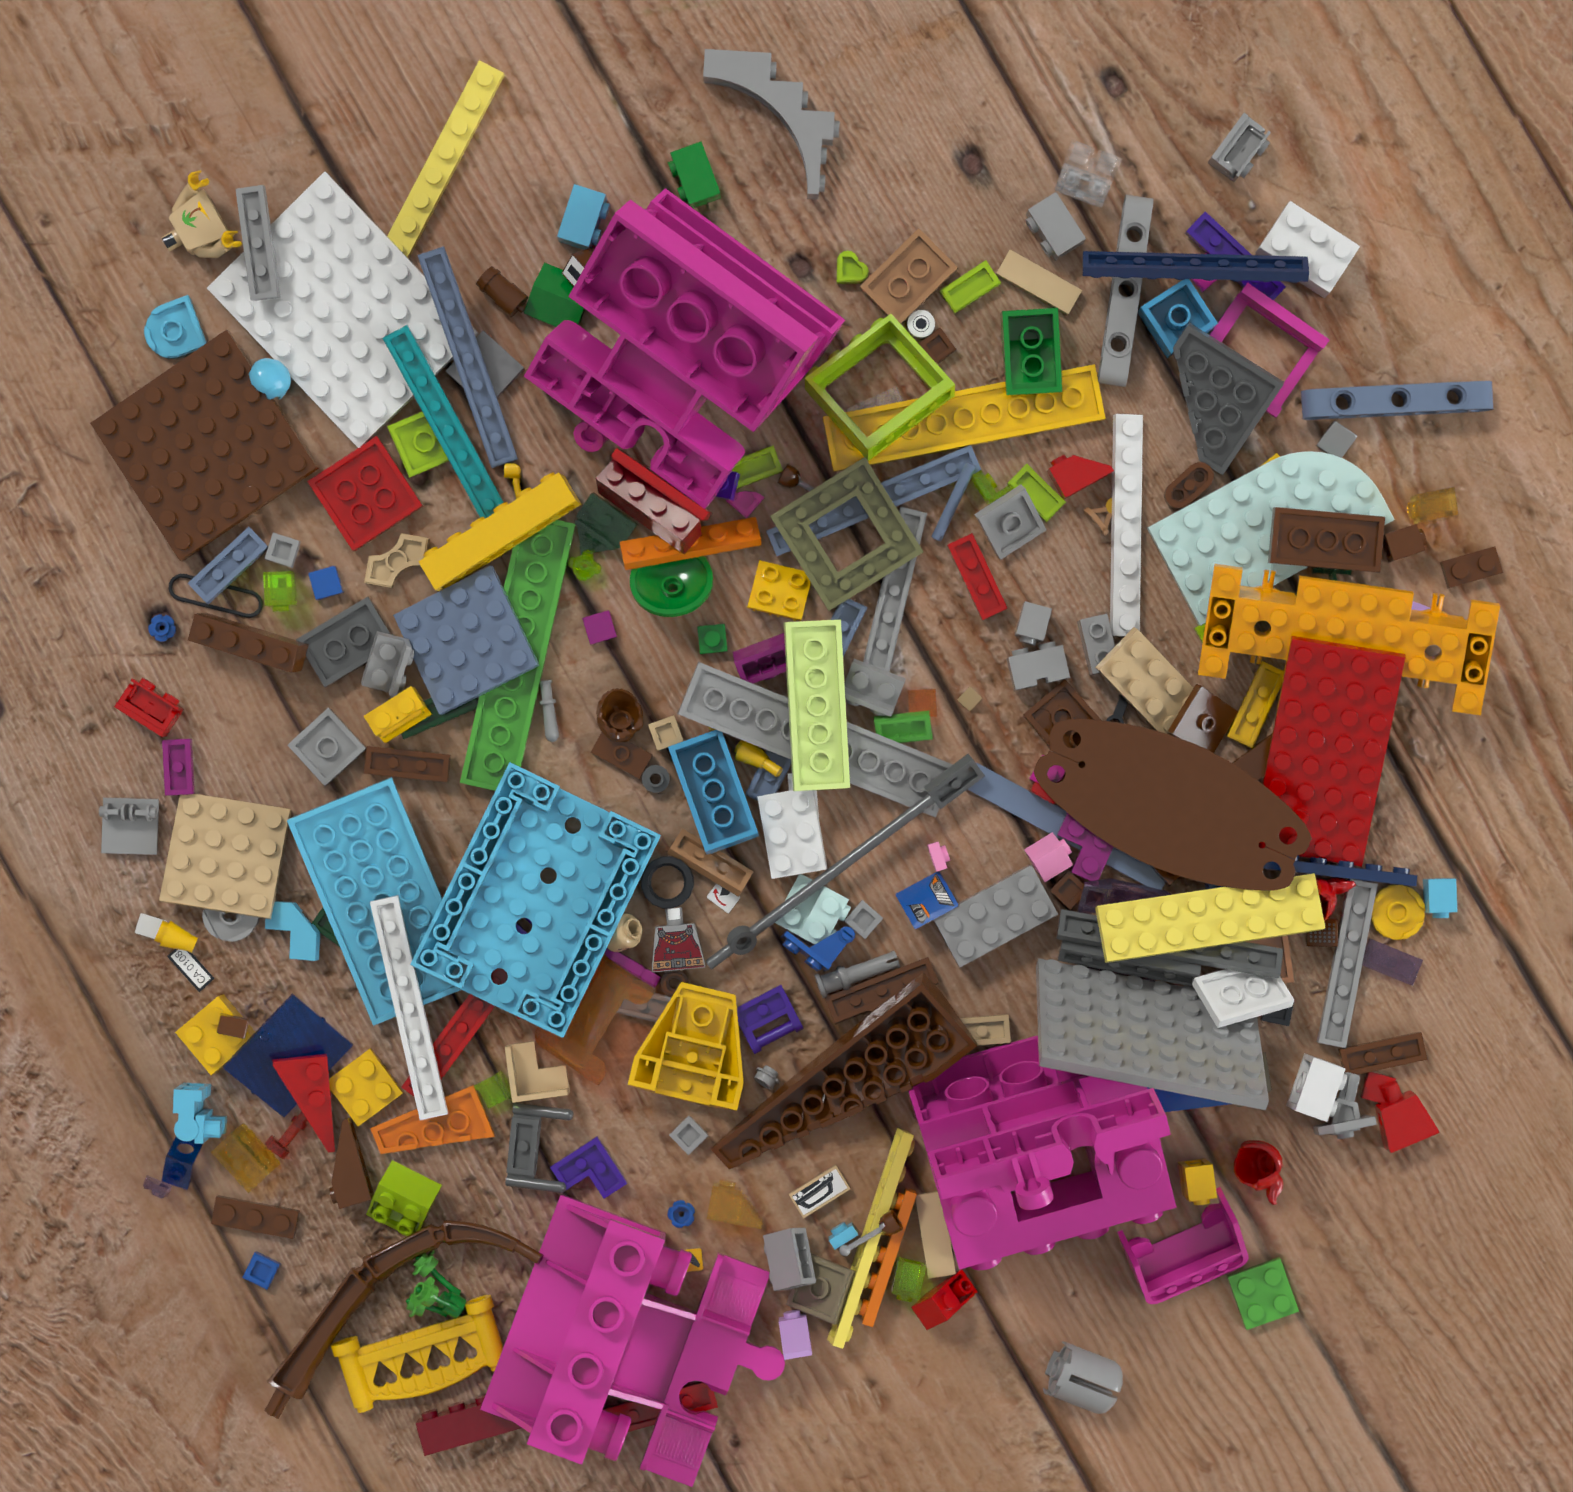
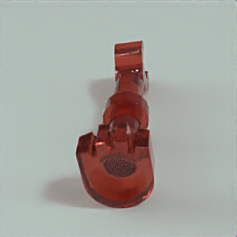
[264,1092,333,1159]

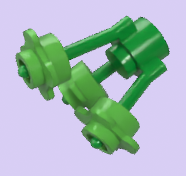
[406,1250,466,1319]

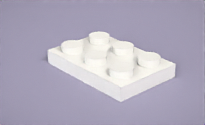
[757,790,828,879]
[1192,969,1294,1028]

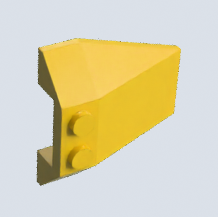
[628,982,744,1111]

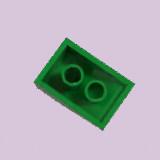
[1000,308,1062,395]

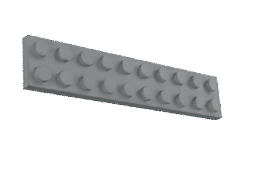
[677,662,953,817]

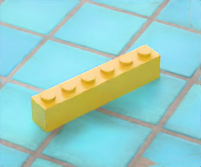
[418,472,581,592]

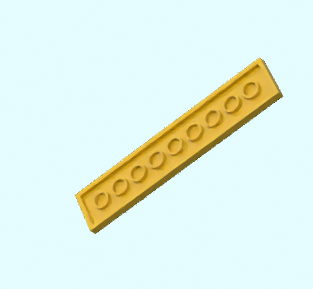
[822,364,1106,472]

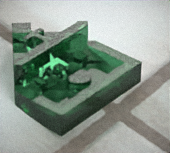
[575,492,638,555]

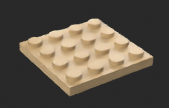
[159,794,291,919]

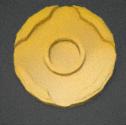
[1371,885,1425,940]

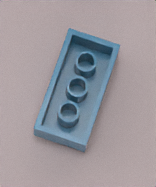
[668,730,759,855]

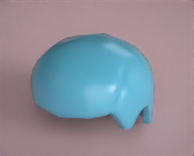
[249,358,291,400]

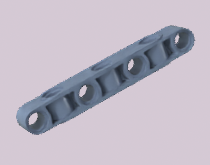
[1301,381,1494,420]

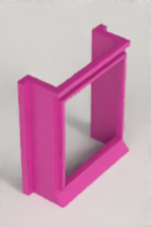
[1209,283,1329,418]

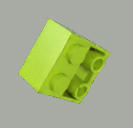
[366,1160,442,1236]

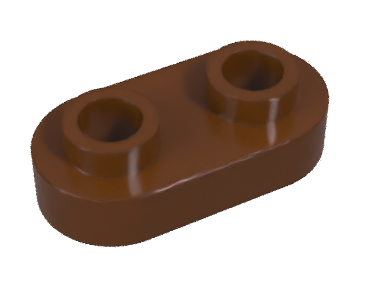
[1164,462,1214,509]

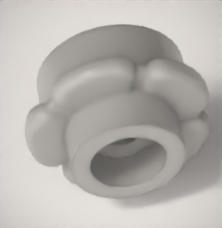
[754,1065,780,1090]

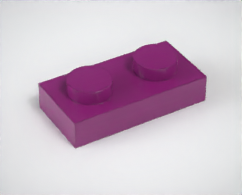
[162,739,195,796]

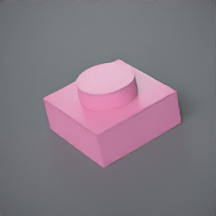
[927,841,950,872]

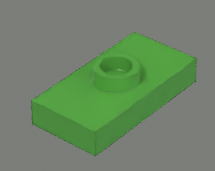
[874,710,933,743]

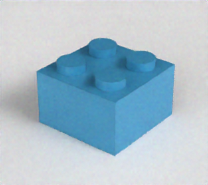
[1137,279,1218,358]

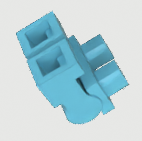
[173,1083,227,1144]

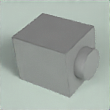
[1015,601,1052,646]

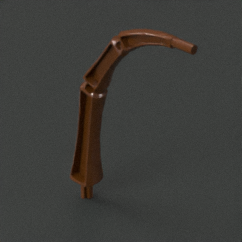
[264,1220,544,1419]

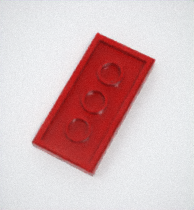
[611,448,713,522]

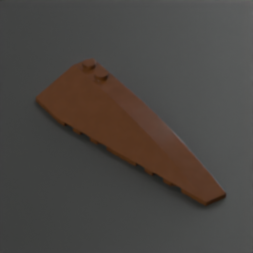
[711,972,977,1170]

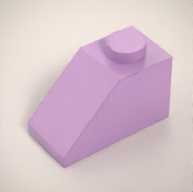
[779,1310,812,1360]

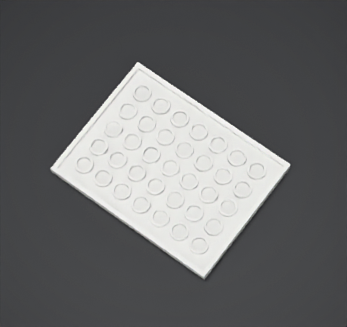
[207,172,479,448]

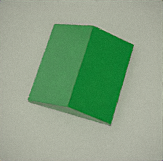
[524,262,586,327]

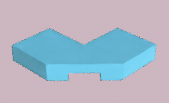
[265,901,320,961]

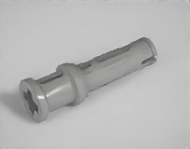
[814,950,900,998]

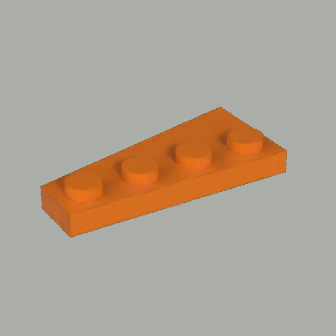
[370,1085,495,1154]

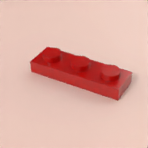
[947,533,1008,621]

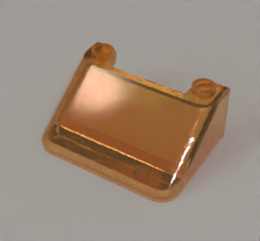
[535,954,658,1086]

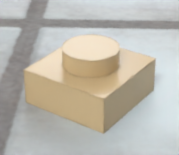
[648,715,684,751]

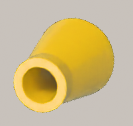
[154,920,198,953]

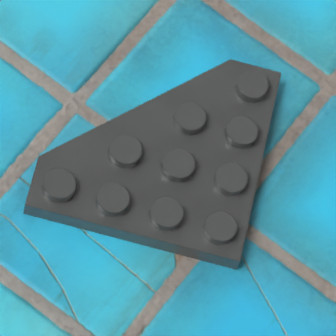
[1173,323,1284,475]

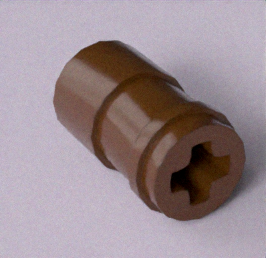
[476,266,529,317]

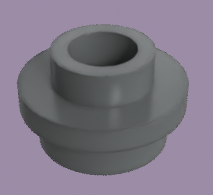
[642,765,670,793]

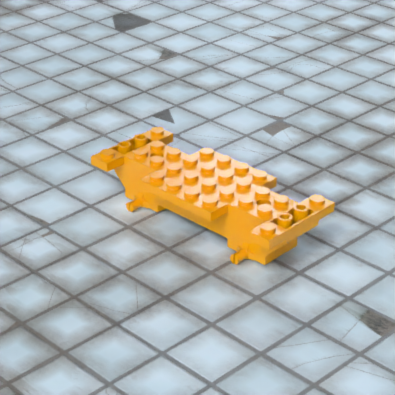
[1198,564,1500,716]

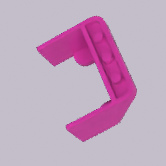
[1117,1187,1249,1304]

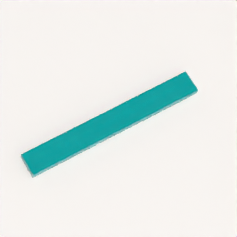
[383,325,504,519]

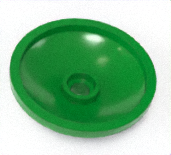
[629,556,713,617]

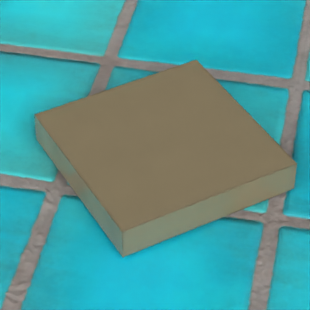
[786,1253,856,1325]

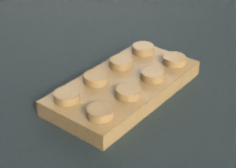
[1095,627,1193,736]

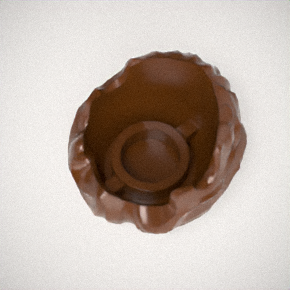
[596,688,644,742]

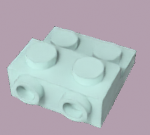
[775,874,851,944]

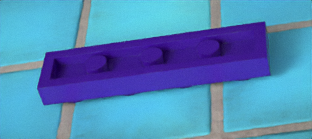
[1185,211,1286,300]

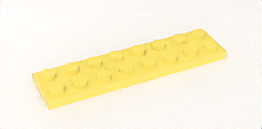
[1095,873,1325,963]

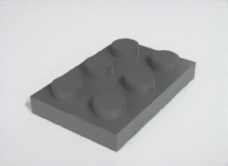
[296,597,391,687]

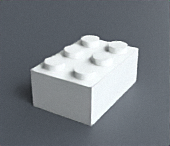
[1255,201,1360,298]

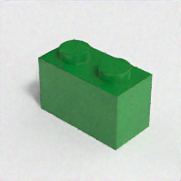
[667,141,721,209]

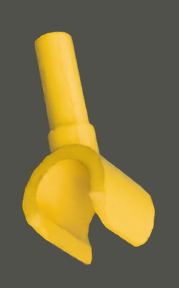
[504,463,521,499]

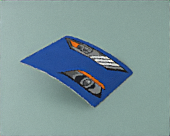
[896,871,959,929]

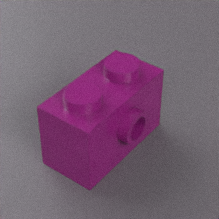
[733,633,786,684]

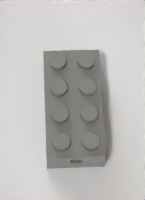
[933,865,1058,967]

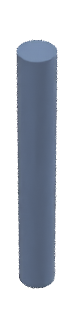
[931,462,976,541]

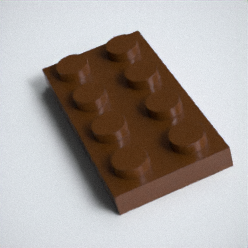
[1268,507,1385,573]

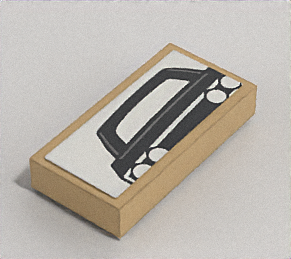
[789,1165,851,1219]

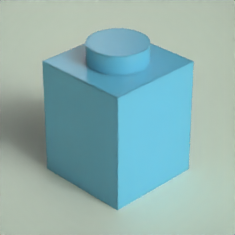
[1423,878,1457,918]

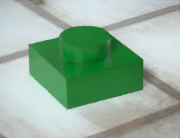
[697,624,728,655]

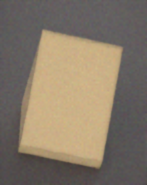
[957,687,982,711]

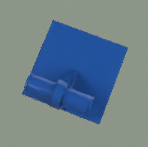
[781,927,855,972]

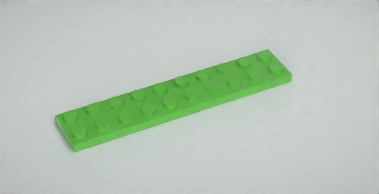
[460,520,576,791]

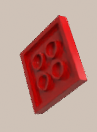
[307,436,424,552]

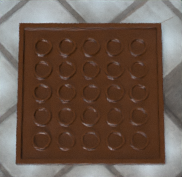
[90,330,319,562]

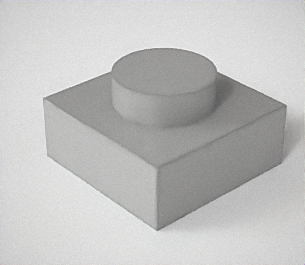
[265,533,301,568]
[844,900,883,939]
[669,1115,709,1155]

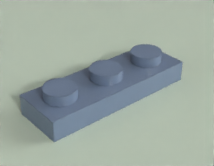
[188,527,268,605]

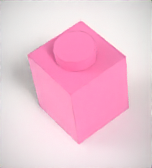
[1024,832,1073,882]

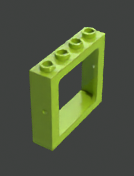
[804,314,955,461]

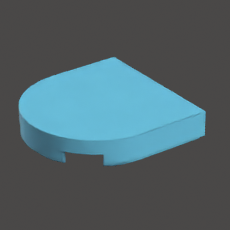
[144,295,207,359]

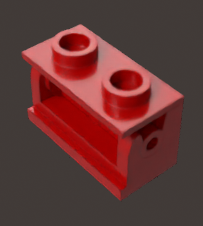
[114,677,184,737]

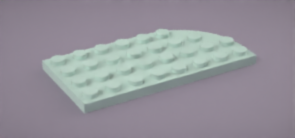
[1147,451,1395,625]

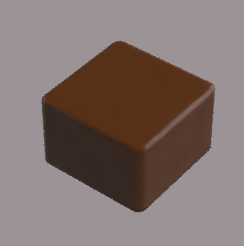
[217,1013,249,1039]

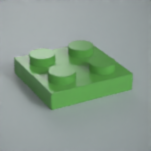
[1227,1257,1299,1330]

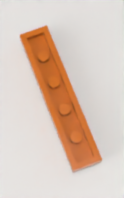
[620,517,762,570]
[858,1187,917,1327]

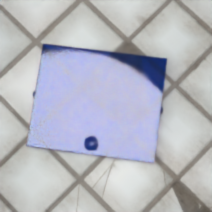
[223,993,353,1117]

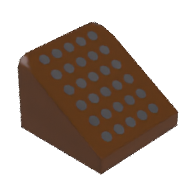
[1306,919,1338,947]

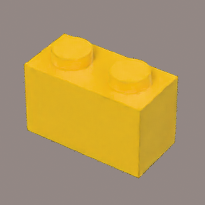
[1178,1158,1217,1205]

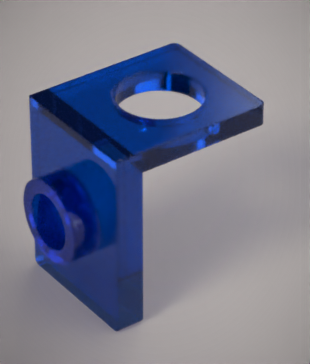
[162,1136,203,1190]

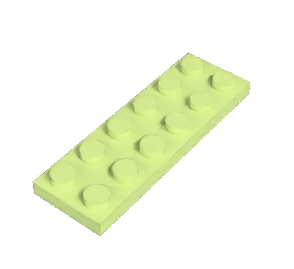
[784,619,850,791]

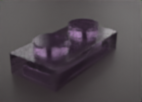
[1362,939,1423,986]

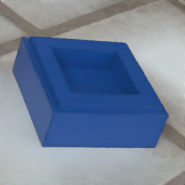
[308,566,344,600]
[242,1251,281,1290]

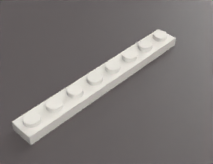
[1110,414,1143,637]
[370,895,448,1120]

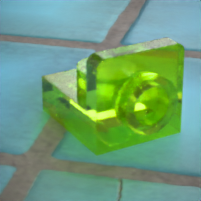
[971,470,1013,505]

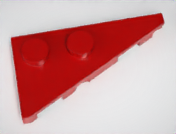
[272,1054,335,1153]

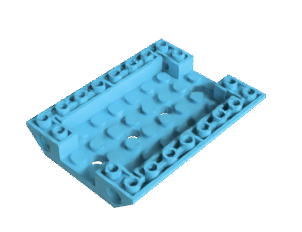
[410,762,661,1038]

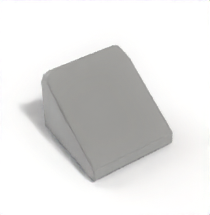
[1316,421,1357,458]

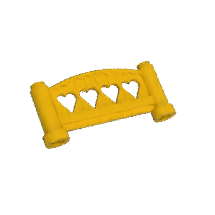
[330,1295,503,1413]

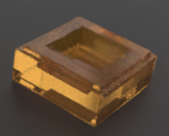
[908,689,937,717]

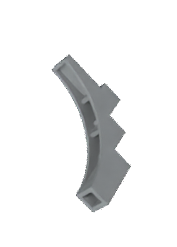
[703,49,840,200]

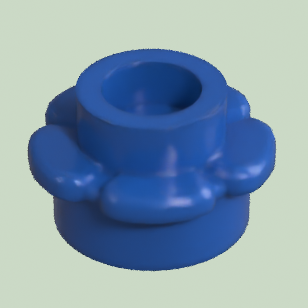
[148,614,176,642]
[668,1200,695,1228]

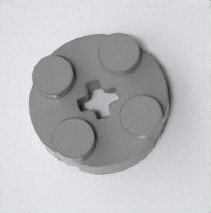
[202,909,260,942]

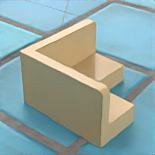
[505,1041,570,1103]

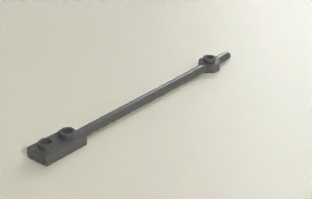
[705,753,985,970]

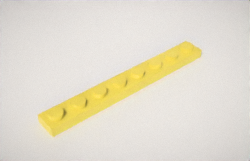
[387,60,505,259]
[827,1128,915,1349]

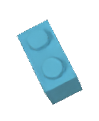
[557,184,610,250]

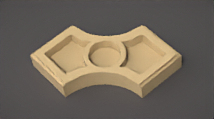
[364,533,429,588]

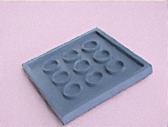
[393,565,540,715]

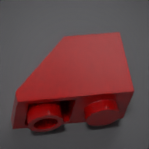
[911,1269,978,1330]

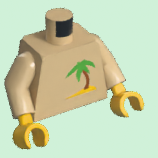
[161,170,242,258]

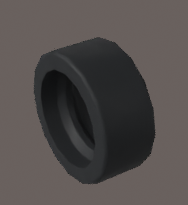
[641,856,694,909]

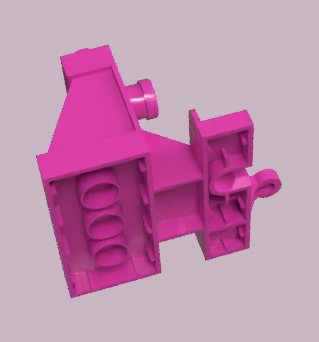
[524,188,845,509]
[908,1035,1177,1270]
[480,1194,785,1487]

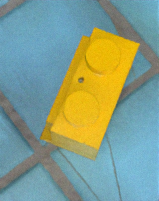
[364,686,432,743]

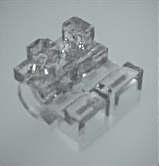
[1054,140,1123,208]

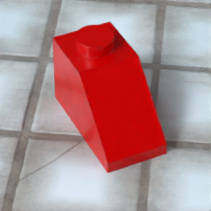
[1047,454,1114,499]

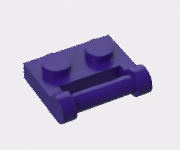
[737,984,804,1054]

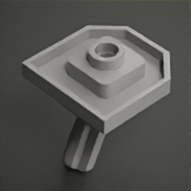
[1313,1072,1377,1139]

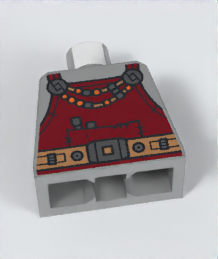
[652,907,706,972]

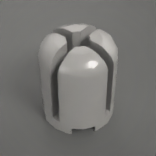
[1043,1341,1123,1414]

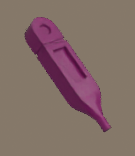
[604,948,662,986]

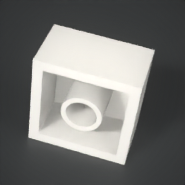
[1286,1053,1347,1122]

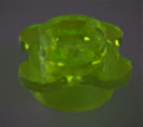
[568,550,601,581]

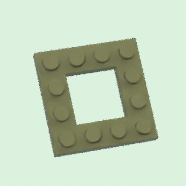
[770,457,923,611]

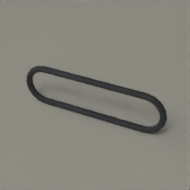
[168,574,263,618]

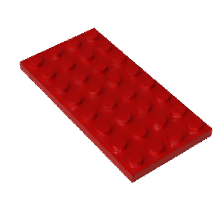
[1258,636,1406,867]

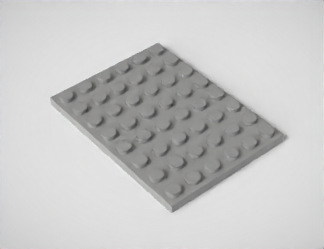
[1036,958,1269,1110]

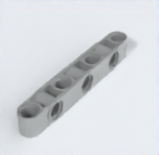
[1098,195,1153,387]

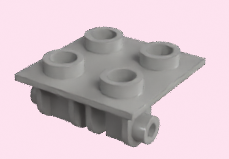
[99,798,159,855]

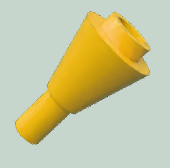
[734,740,783,777]

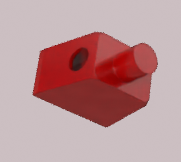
[1375,1081,1440,1153]

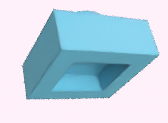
[829,1222,858,1250]

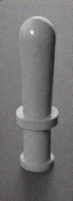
[539,680,559,742]

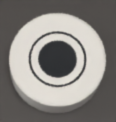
[907,310,935,339]

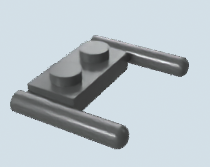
[505,1103,574,1193]

